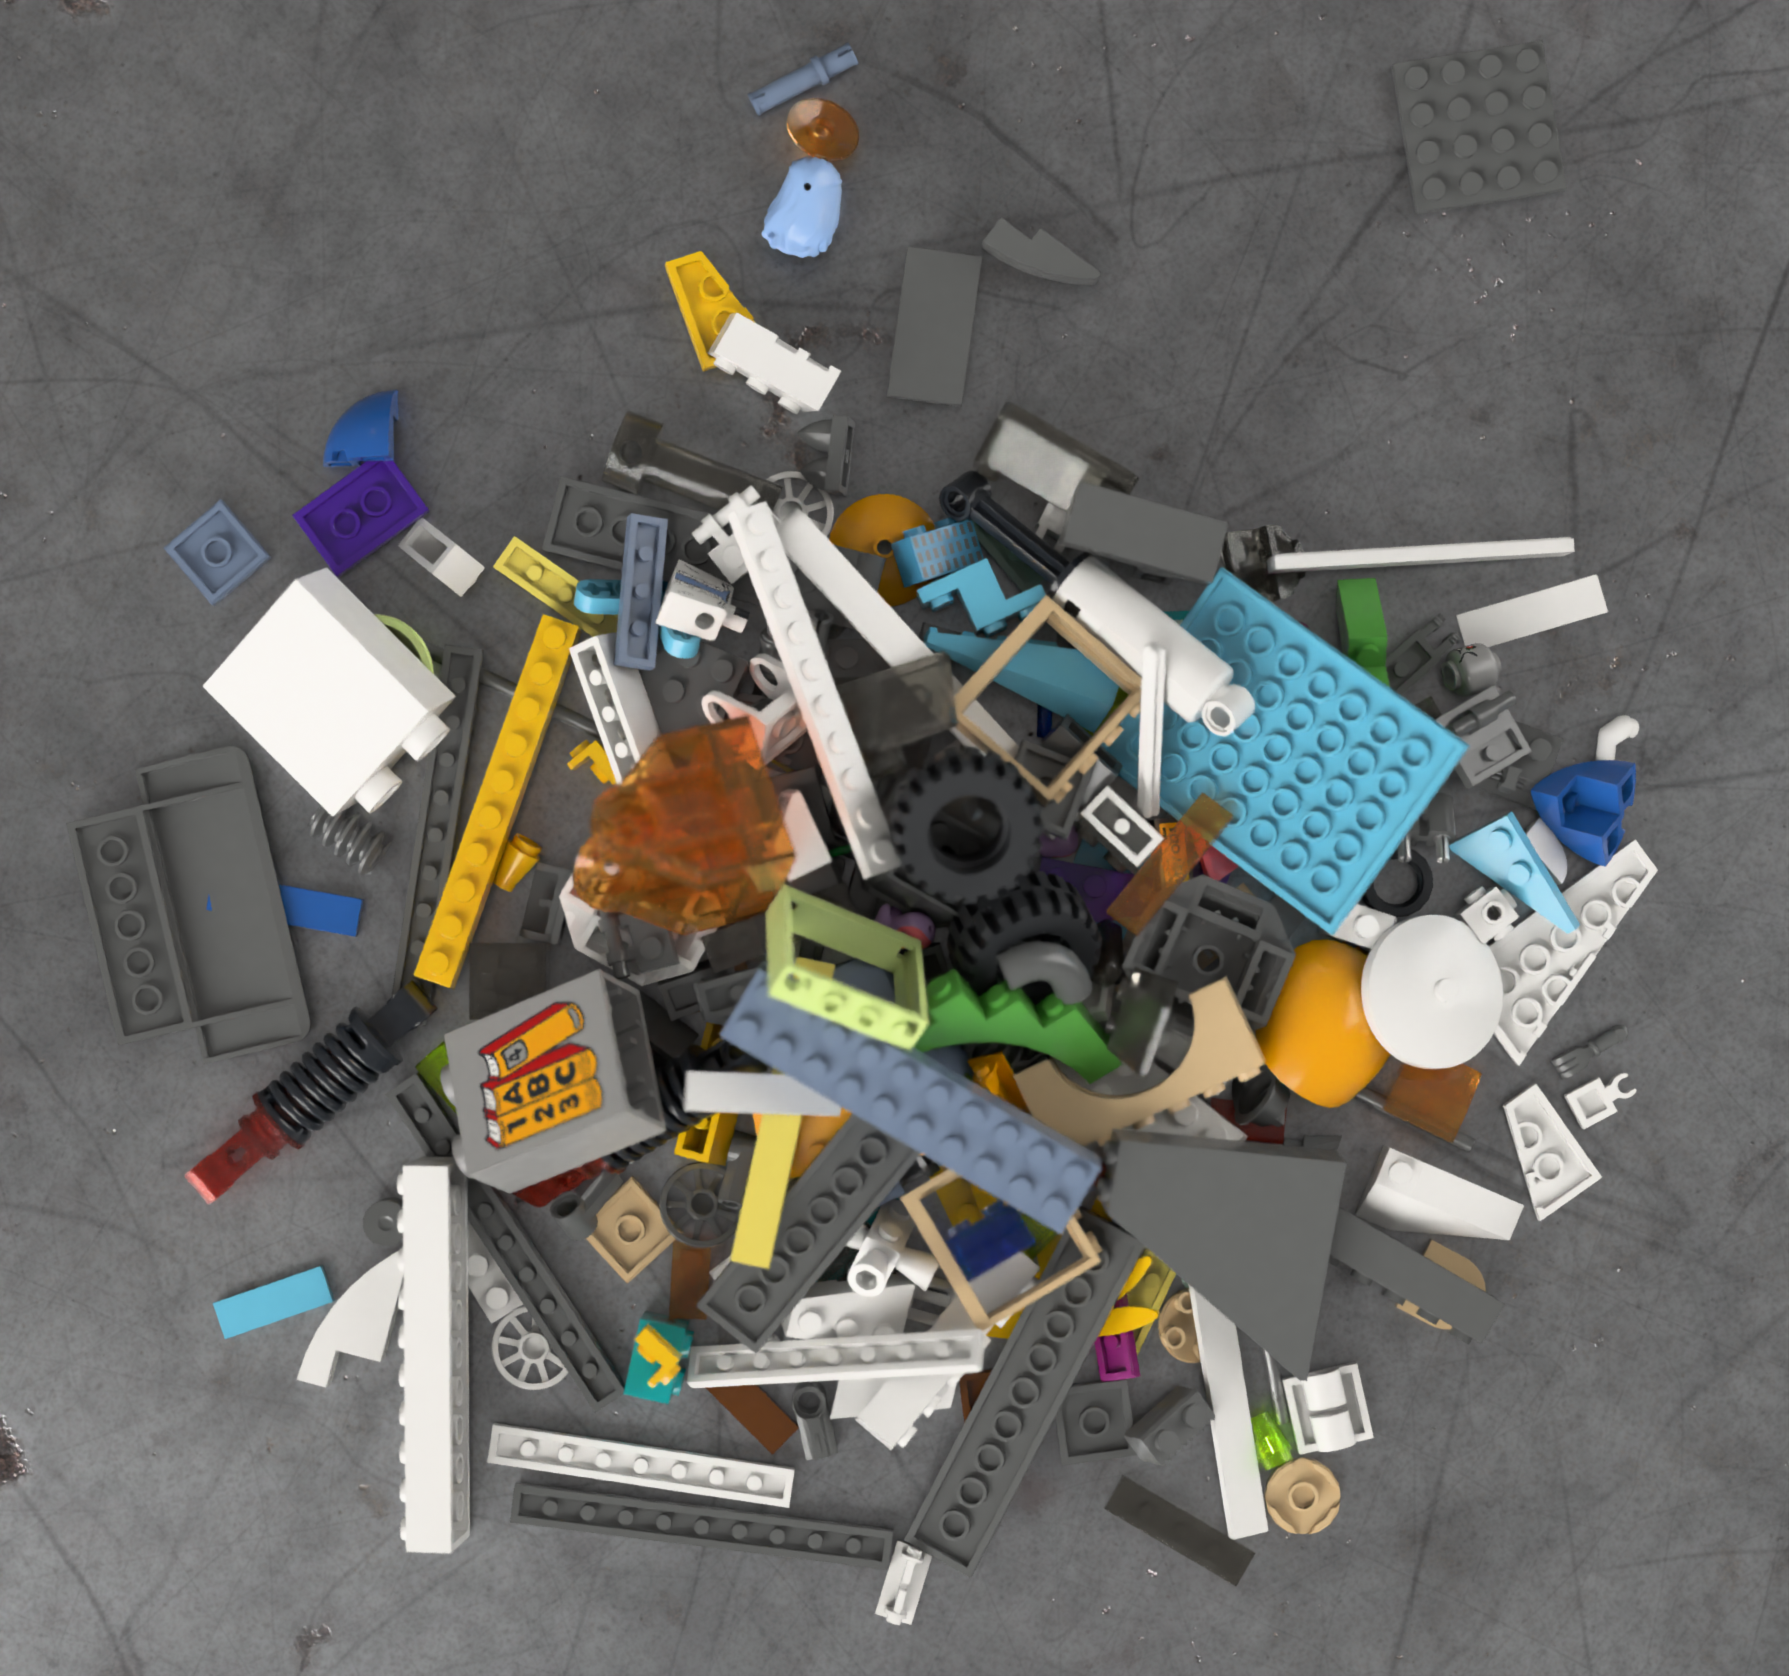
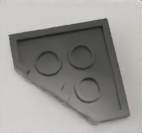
[638,633,749,768]

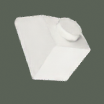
[397,517,485,597]

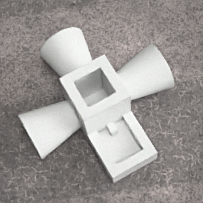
[846,1199,939,1297]

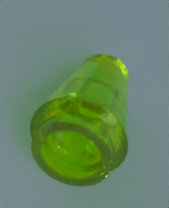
[1251,1411,1293,1471]

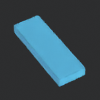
[213,1265,335,1339]

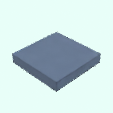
[164,499,272,606]

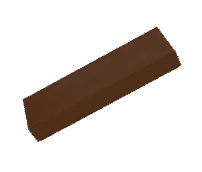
[705,1384,799,1455]

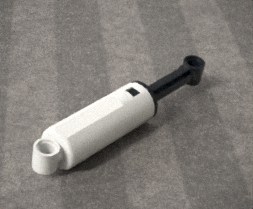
[939,470,1255,736]

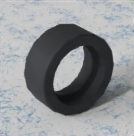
[1362,847,1433,917]

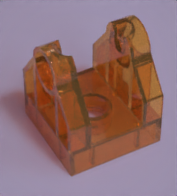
[572,715,797,936]

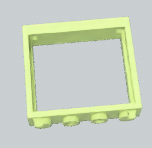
[766,884,929,1051]

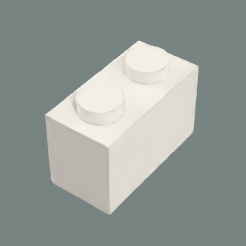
[1081,786,1165,867]

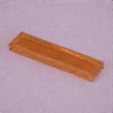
[1106,792,1233,937]

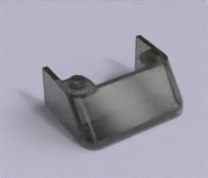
[972,401,1139,512]

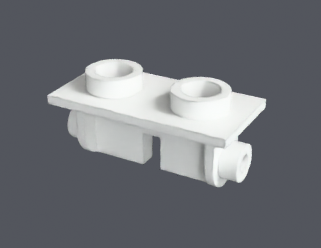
[875,1540,932,1625]

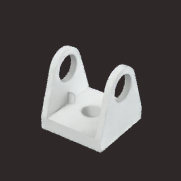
[702,654,808,772]

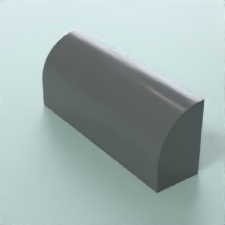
[1059,481,1228,585]

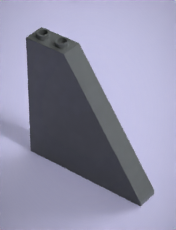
[1097,1128,1347,1381]

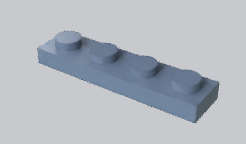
[614,513,668,671]

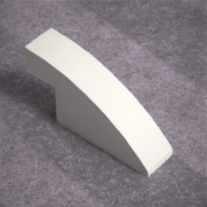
[296,1250,404,1387]

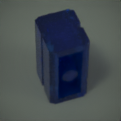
[944,1199,1036,1282]

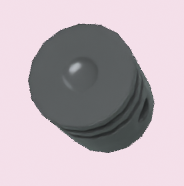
[363,1197,403,1246]

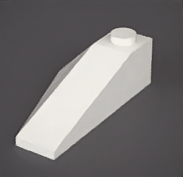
[1354,1145,1524,1240]

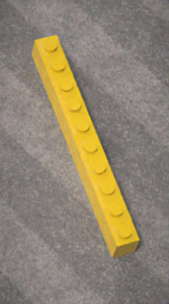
[414,614,582,990]

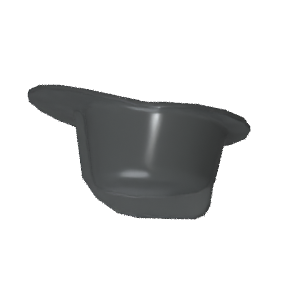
[1232,1063,1290,1127]

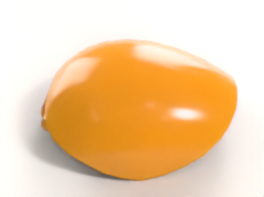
[1255,939,1391,1108]

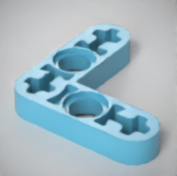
[574,579,701,659]

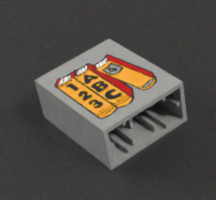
[440,969,666,1194]

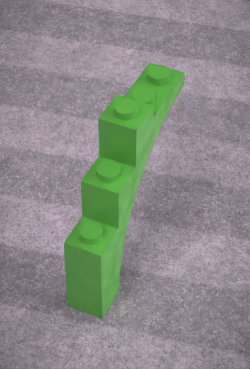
[1336,578,1390,687]
[913,968,1122,1084]

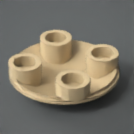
[1158,1288,1201,1363]

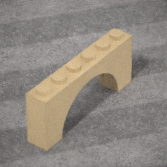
[1013,976,1266,1146]

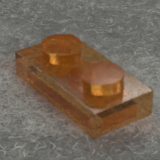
[669,1240,711,1320]

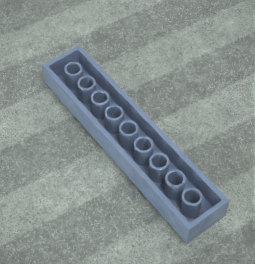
[719,960,1101,1234]

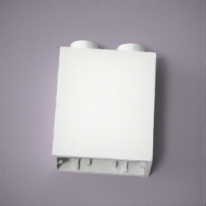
[203,567,456,816]

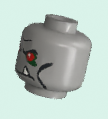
[1441,643,1501,697]

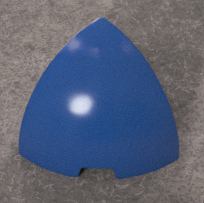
[323,390,398,467]
[1531,760,1636,867]

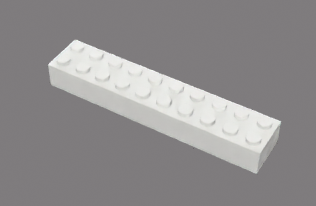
[397,1157,470,1553]

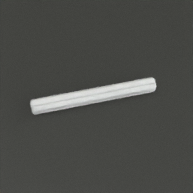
[1136,642,1166,819]

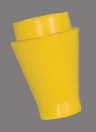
[493,833,542,892]

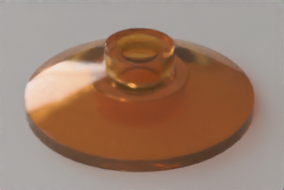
[787,98,859,161]

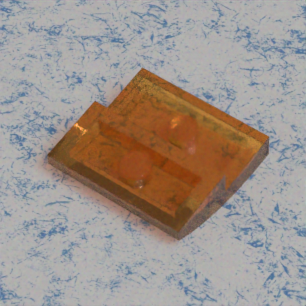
[1382,1062,1482,1143]

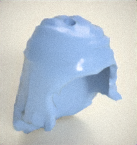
[762,156,842,258]

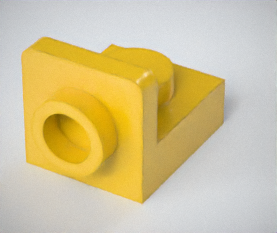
[567,740,617,786]
[635,1323,682,1388]

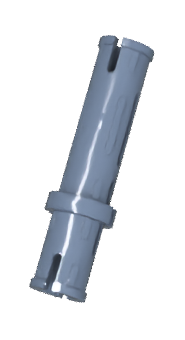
[747,42,859,116]

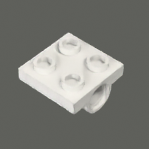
[1282,1362,1374,1455]

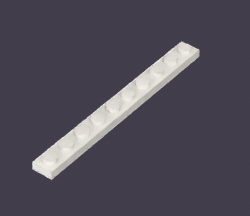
[727,502,902,879]

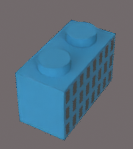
[891,517,984,588]

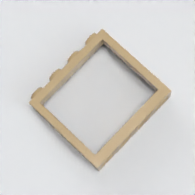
[941,595,1141,807]
[901,1169,1103,1332]

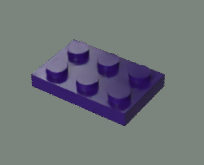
[292,461,430,578]

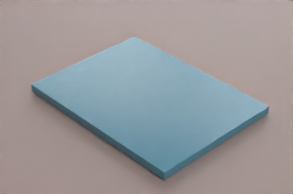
[1101,567,1470,935]

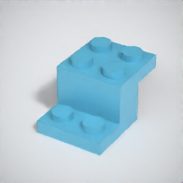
[916,558,1046,638]

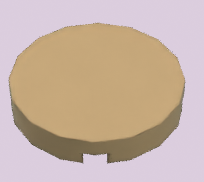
[1264,1457,1341,1534]

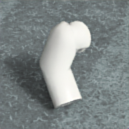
[1595,715,1639,761]

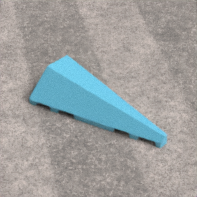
[924,627,1119,733]

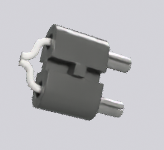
[1398,792,1456,864]

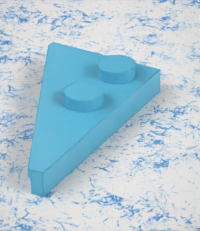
[1449,811,1580,934]

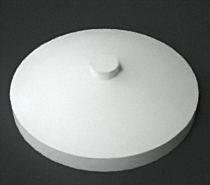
[1361,915,1503,1069]

